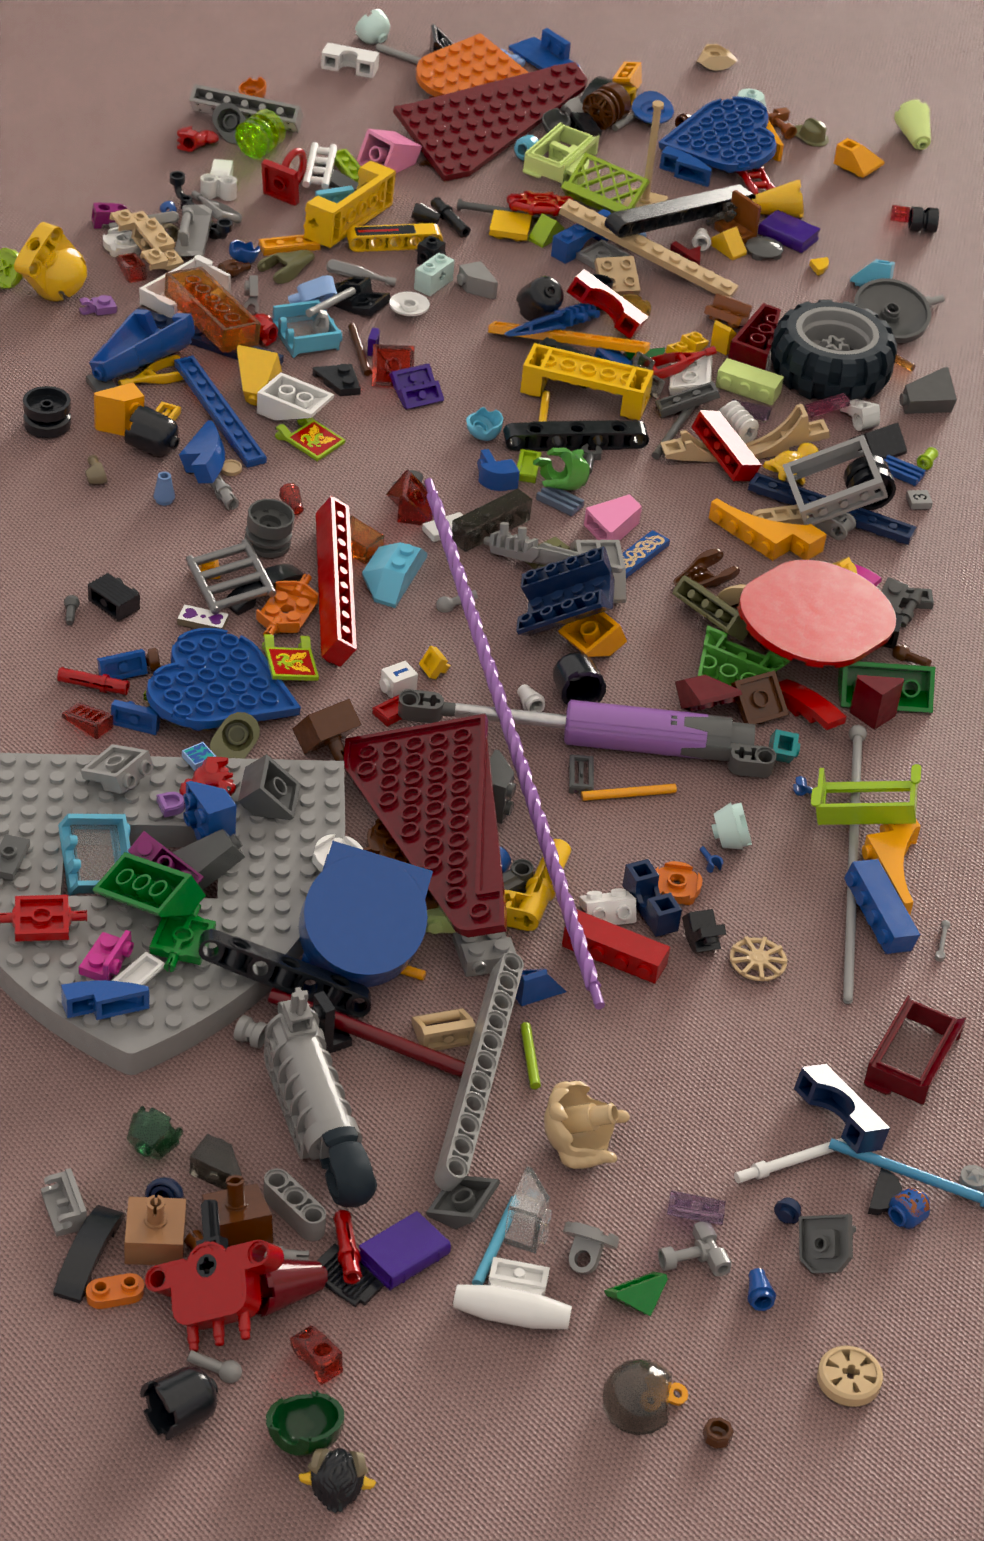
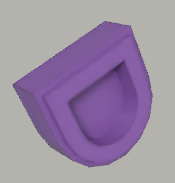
[156,792,185,818]

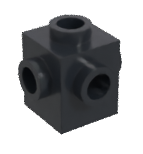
[417,236,446,265]

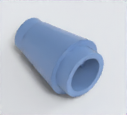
[153,472,175,506]

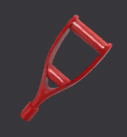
[643,346,717,381]

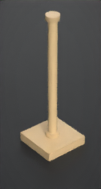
[623,100,668,208]

